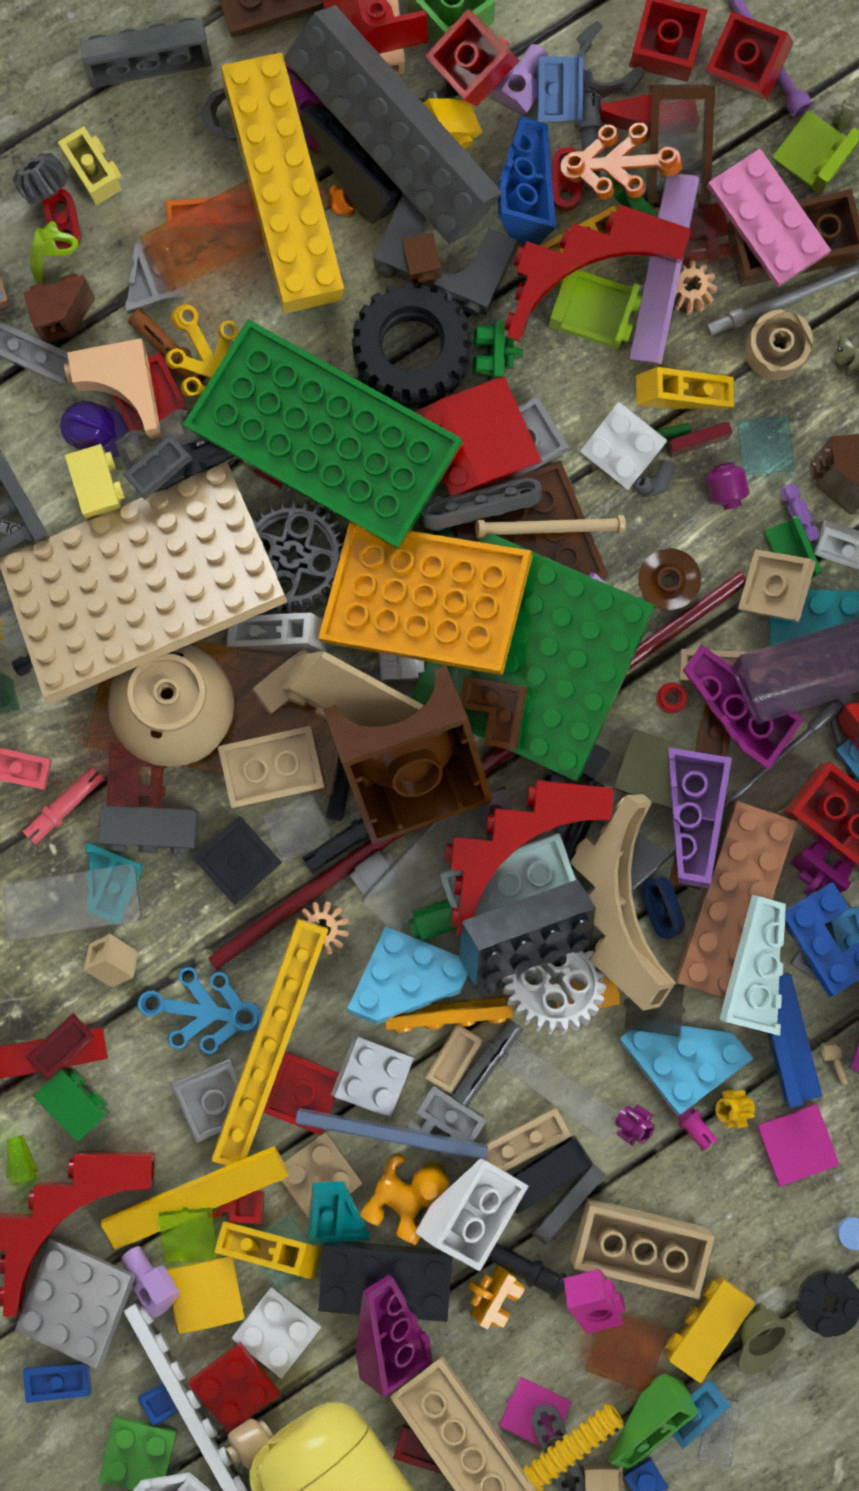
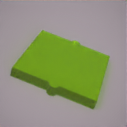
[159,1207,217,1263]

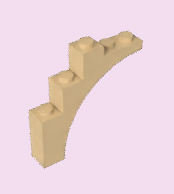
[570,794,676,1011]

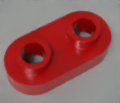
[551,147,582,211]
[43,188,82,249]

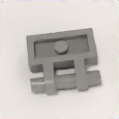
[406,1085,487,1165]

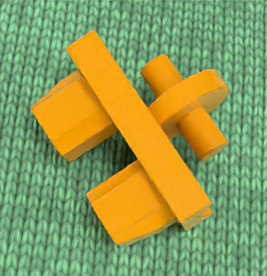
[468,1265,525,1329]

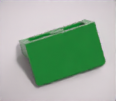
[763,515,822,580]

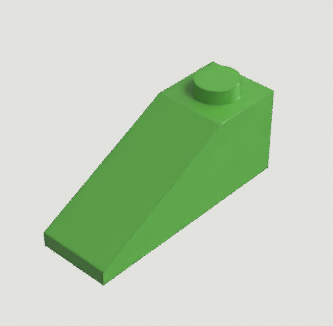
[608,1374,699,1470]

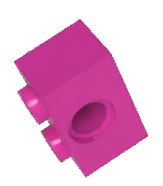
[563,1269,626,1334]

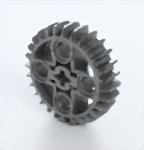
[252,499,346,613]

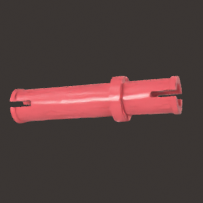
[22,765,105,845]

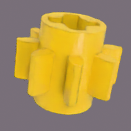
[715,1089,755,1129]

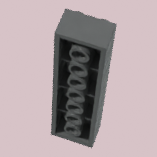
[284,5,503,244]

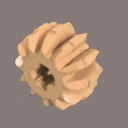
[674,260,717,315]
[301,902,349,955]

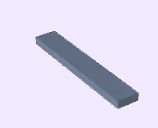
[295,1108,488,1159]

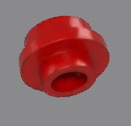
[656,682,688,714]

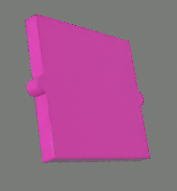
[499,1377,572,1447]

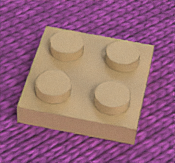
[738,549,816,623]
[281,1131,363,1218]

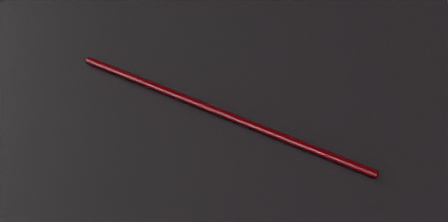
[208,571,746,970]

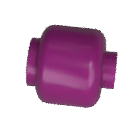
[706,462,750,510]

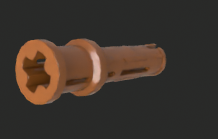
[128,308,206,389]

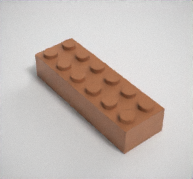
[673,801,798,999]

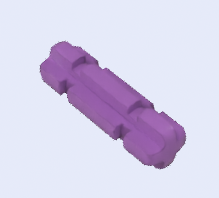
[780,484,820,542]

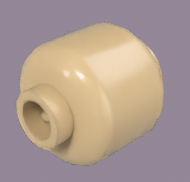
[225,1419,273,1469]

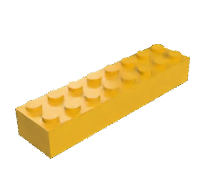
[221,52,344,314]

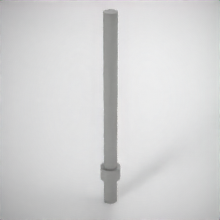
[706,263,859,336]

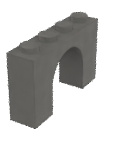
[373,193,517,316]

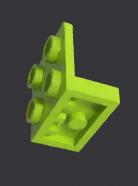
[772,111,859,195]

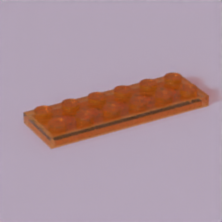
[140,173,332,292]

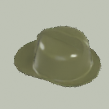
[738,1303,793,1374]

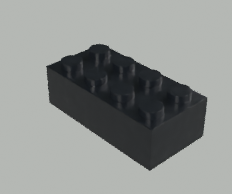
[459,879,596,988]
[318,1242,453,1322]

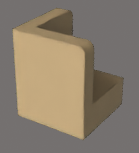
[84,934,138,987]

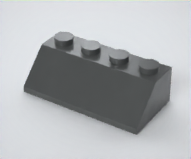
[81,18,212,88]

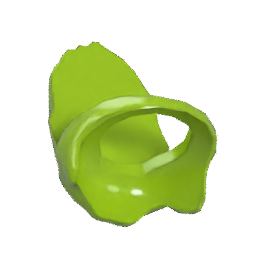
[30,221,79,284]

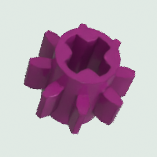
[615,1104,655,1146]

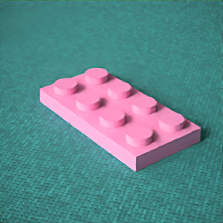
[707,149,831,288]

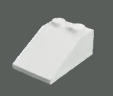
[415,1158,528,1271]

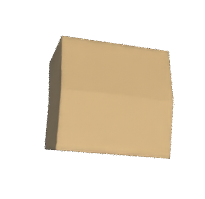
[583,1464,624,1491]

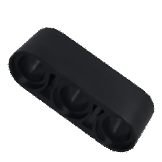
[512,1135,593,1214]

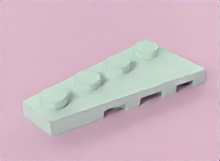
[719,895,786,1036]

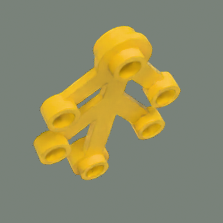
[165,304,238,397]

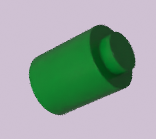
[408,899,456,941]

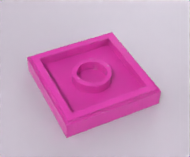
[757,1103,840,1187]

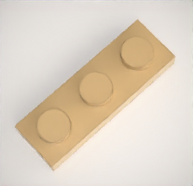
[476,1107,571,1172]

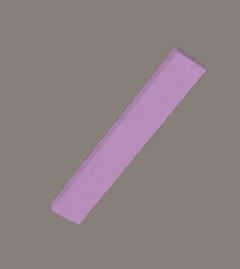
[630,174,699,364]

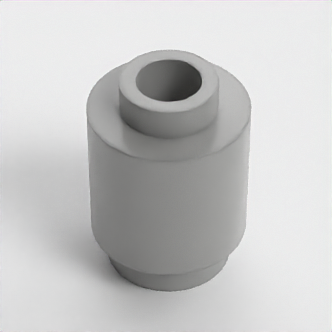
[350,851,398,895]

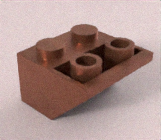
[23,274,95,344]

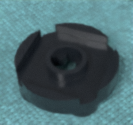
[797,1270,859,1337]

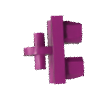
[790,841,852,896]

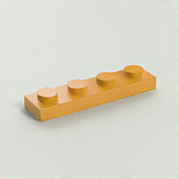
[386,996,514,1033]

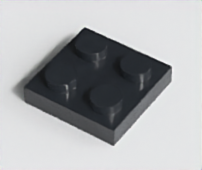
[193,816,282,905]

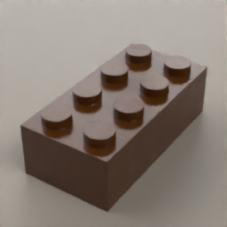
[726,189,859,288]

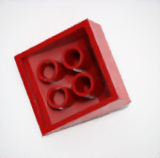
[415,376,543,496]

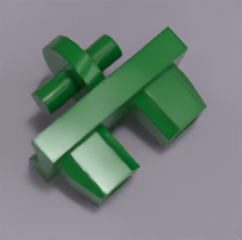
[472,320,523,382]

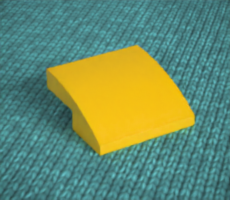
[166,1256,245,1334]

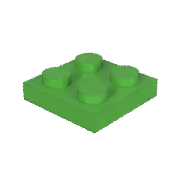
[98,1415,178,1490]

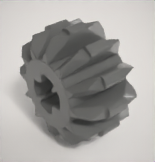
[12,153,68,204]

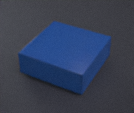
[138,1382,179,1426]

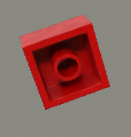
[629,0,708,82]
[425,9,520,107]
[706,11,794,101]

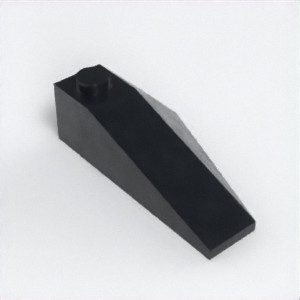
[300,103,403,224]

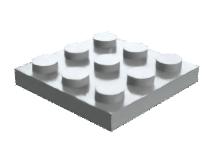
[15,1238,136,1369]

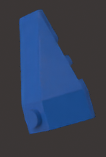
[498,116,556,245]

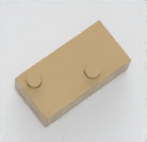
[570,1198,715,1299]

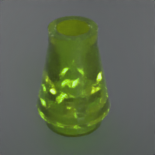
[6,1136,39,1185]

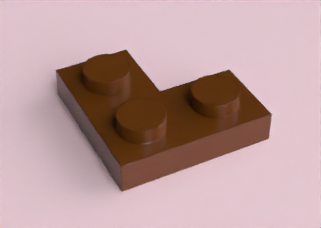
[460,676,528,750]

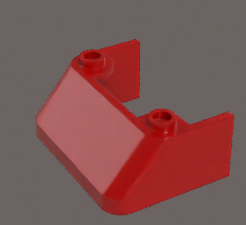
[322,0,428,54]

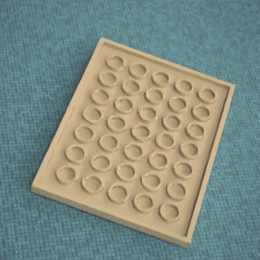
[0,461,288,705]

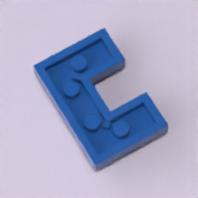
[785,882,859,998]

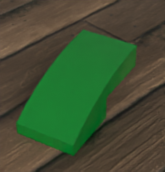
[605,174,658,217]

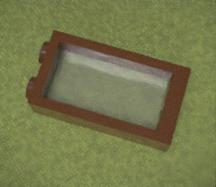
[645,85,715,208]

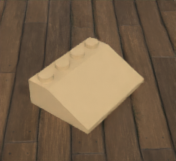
[281,651,424,727]

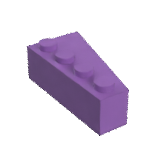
[668,747,732,889]

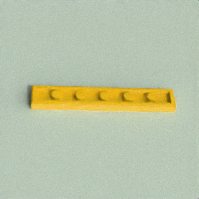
[101,1146,289,1250]

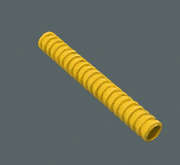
[524,1403,624,1491]

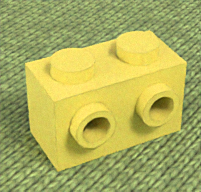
[58,126,122,206]
[65,444,125,520]

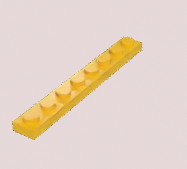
[211,918,328,1166]

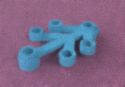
[138,967,262,1054]

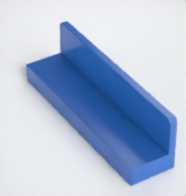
[767,973,822,1108]

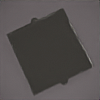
[623,984,685,1037]

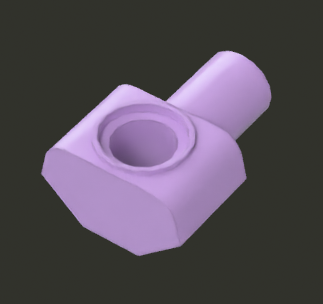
[489,44,548,115]
[121,1246,180,1319]

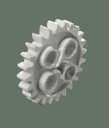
[502,950,606,1035]

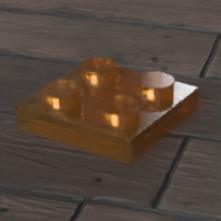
[585,1313,668,1392]

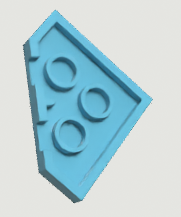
[347,926,468,1025]
[618,1020,753,1117]

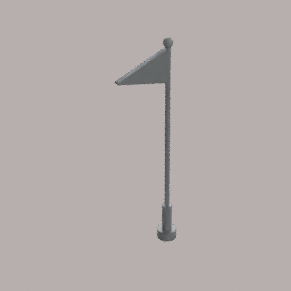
[601,686,857,896]

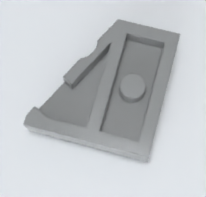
[125,236,184,314]

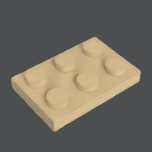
[218,725,325,809]

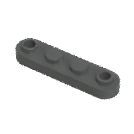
[421,478,542,531]

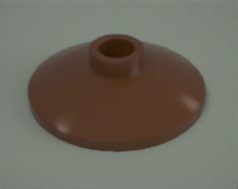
[638,548,701,610]

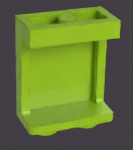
[549,270,642,350]

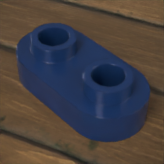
[641,876,685,939]

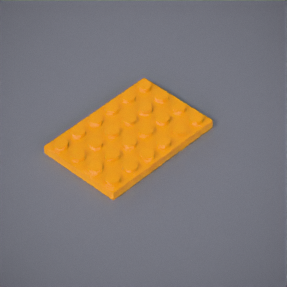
[318,522,533,675]

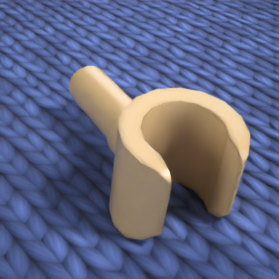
[821,1042,848,1086]

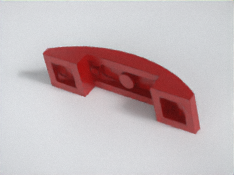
[0,1027,108,1079]

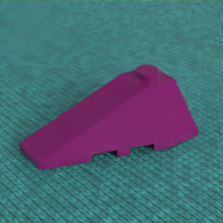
[356,1275,433,1397]

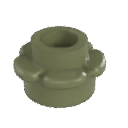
[833,99,855,131]

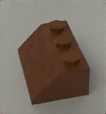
[810,434,859,515]

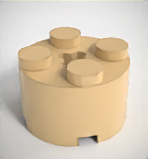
[745,309,813,381]

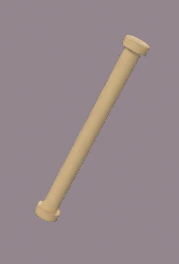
[475,515,626,539]

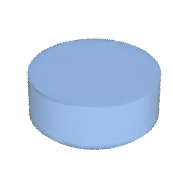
[837,1216,859,1250]

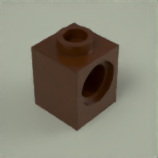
[402,232,441,286]

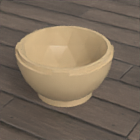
[108,644,234,767]

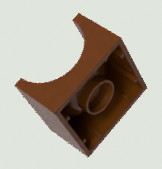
[323,665,493,845]

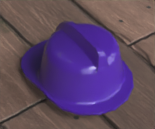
[60,401,133,458]

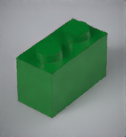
[33,1067,110,1142]

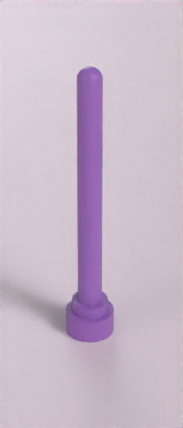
[728,0,813,118]

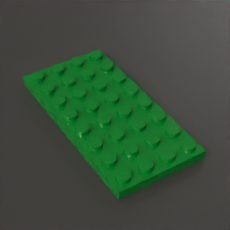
[183,319,464,550]

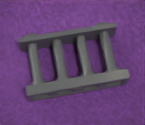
[0,449,50,554]

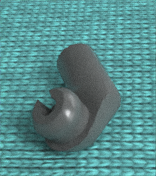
[635,460,676,497]

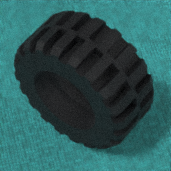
[352,282,471,408]

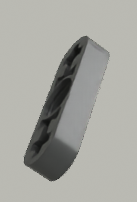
[532,1163,605,1244]
[531,1403,585,1491]

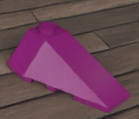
[683,644,804,770]

